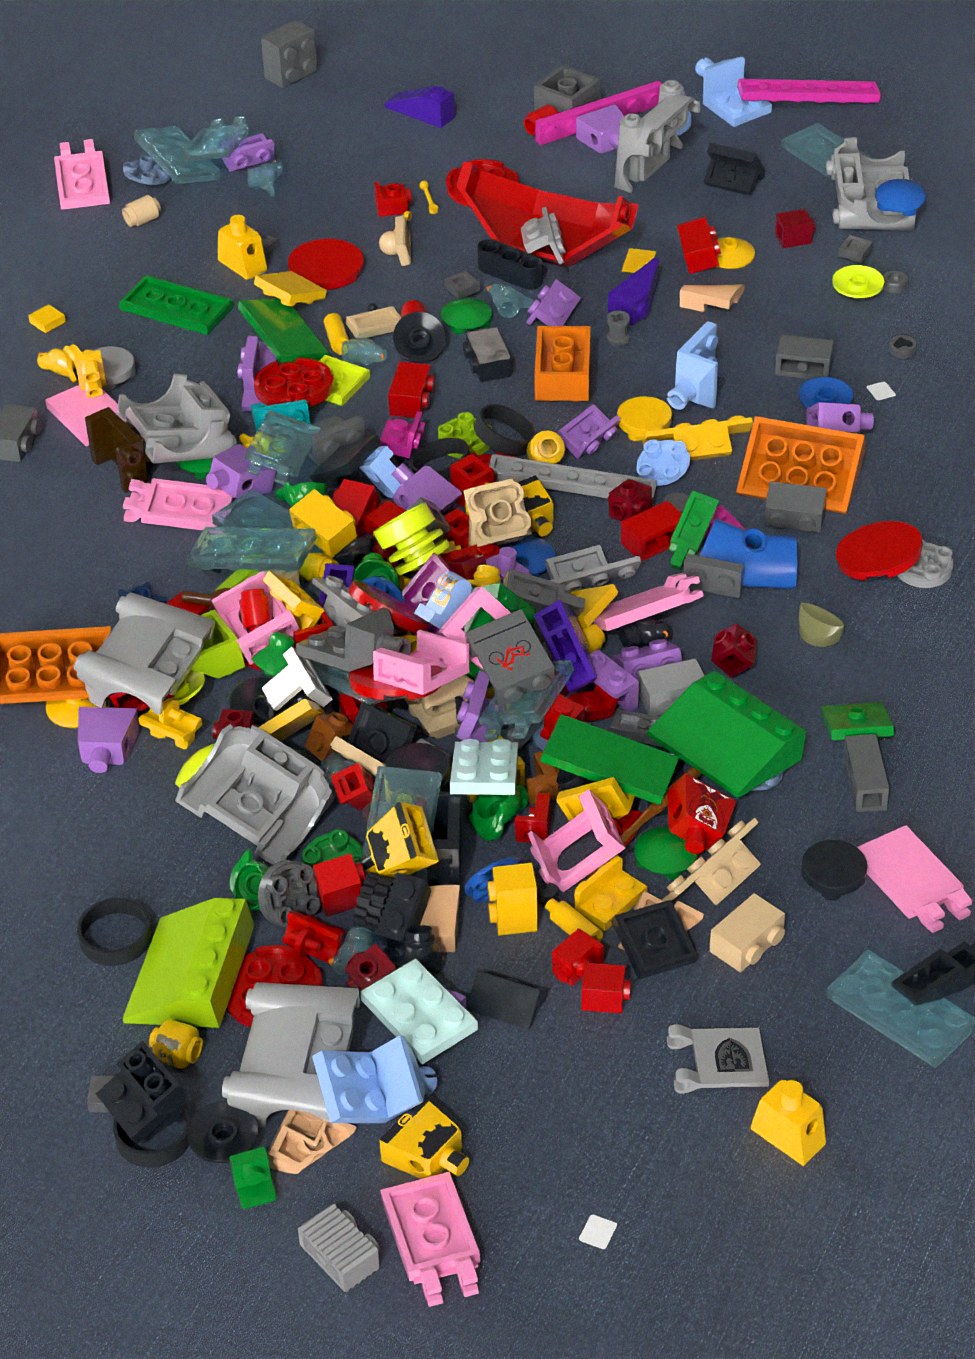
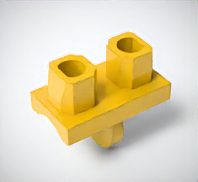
[74,349,107,398]
[139,698,202,749]

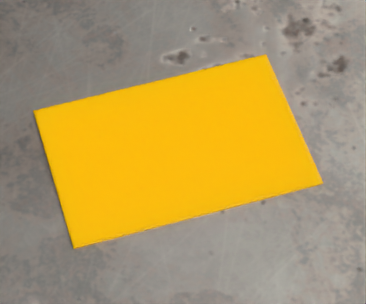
[621,248,656,273]

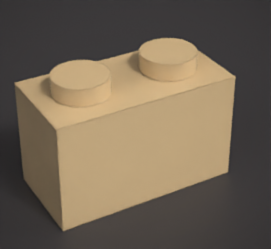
[710,893,785,973]

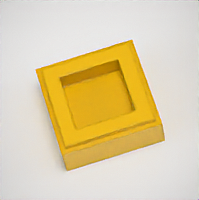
[28,304,66,333]

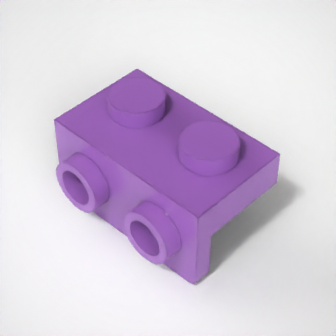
[218,133,274,172]
[526,279,581,326]
[557,404,621,459]
[612,639,682,680]
[590,649,639,711]
[456,671,498,742]

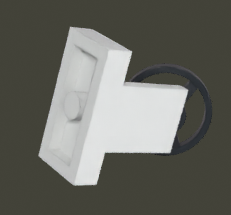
[252,647,333,723]

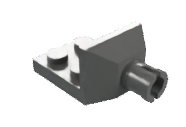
[296,608,411,672]

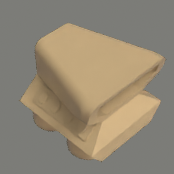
[463,478,532,547]
[403,667,475,739]

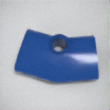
[700,518,797,589]

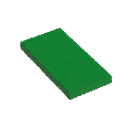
[119,275,234,335]
[238,298,329,363]
[540,714,679,805]

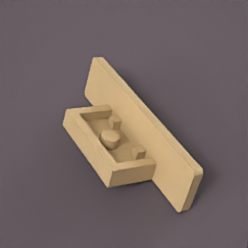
[662,818,761,905]

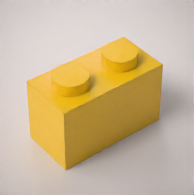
[289,489,357,558]
[487,863,538,936]

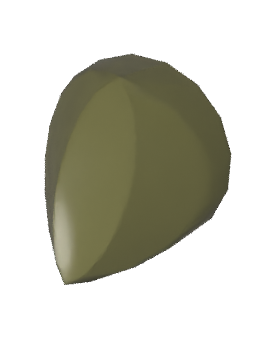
[799,603,845,647]

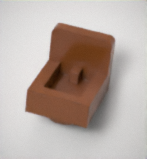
[305,712,353,763]
[526,751,559,805]

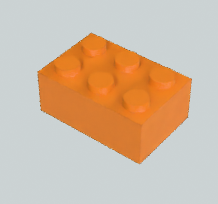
[535,326,591,402]

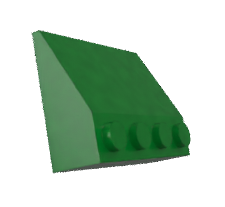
[647,670,806,798]

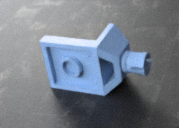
[695,57,772,127]
[667,321,718,410]
[312,1036,437,1124]

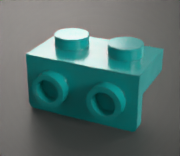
[250,400,310,433]

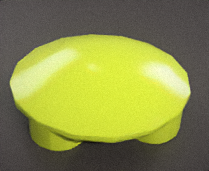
[175,743,215,788]

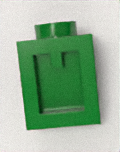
[229,1147,276,1209]

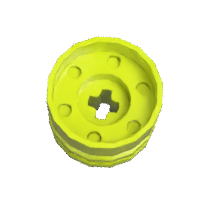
[373,502,450,575]

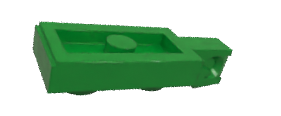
[669,490,720,571]

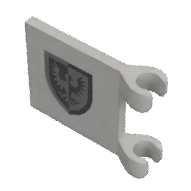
[667,1024,769,1094]

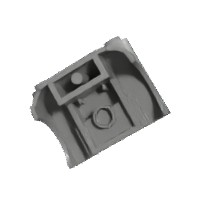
[614,80,700,193]
[826,137,916,231]
[117,374,236,463]
[74,592,215,715]
[175,724,334,865]
[222,982,360,1128]

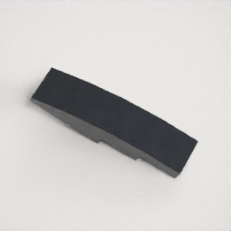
[891,942,975,1006]

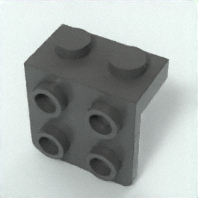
[293,415,365,467]
[684,547,745,599]

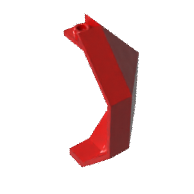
[457,162,639,267]

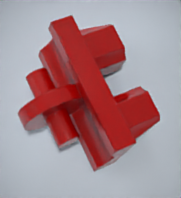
[282,910,346,964]

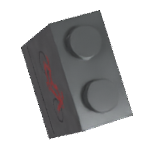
[465,609,555,706]

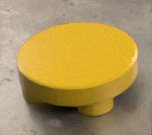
[617,396,672,441]

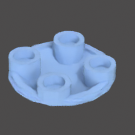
[636,439,690,486]

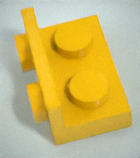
[263,571,324,629]
[556,777,635,821]
[574,855,647,932]

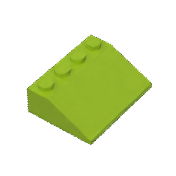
[123,898,254,1028]

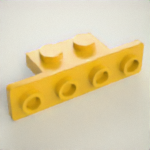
[642,415,753,461]

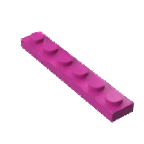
[737,79,881,104]
[536,80,662,145]

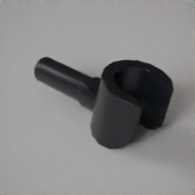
[537,883,562,907]

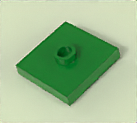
[821,702,894,740]

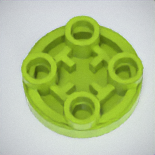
[438,412,492,458]

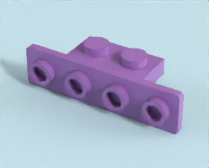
[238,336,277,411]

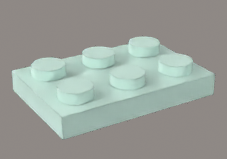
[450,739,518,795]
[360,959,478,1064]

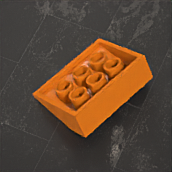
[736,416,866,514]
[0,626,112,704]

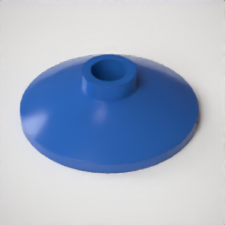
[799,377,853,408]

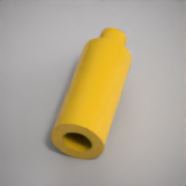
[323,313,350,355]
[545,898,603,942]

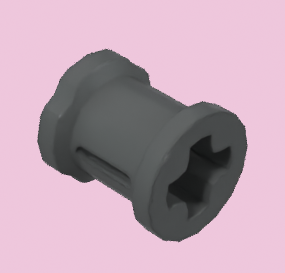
[606,310,630,346]

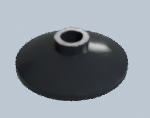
[393,312,446,363]
[187,1101,258,1163]

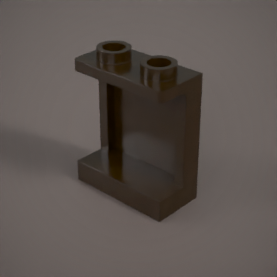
[85,407,149,493]

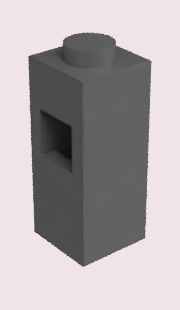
[843,734,889,812]

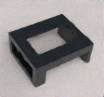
[427,792,462,893]

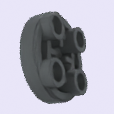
[258,860,320,927]

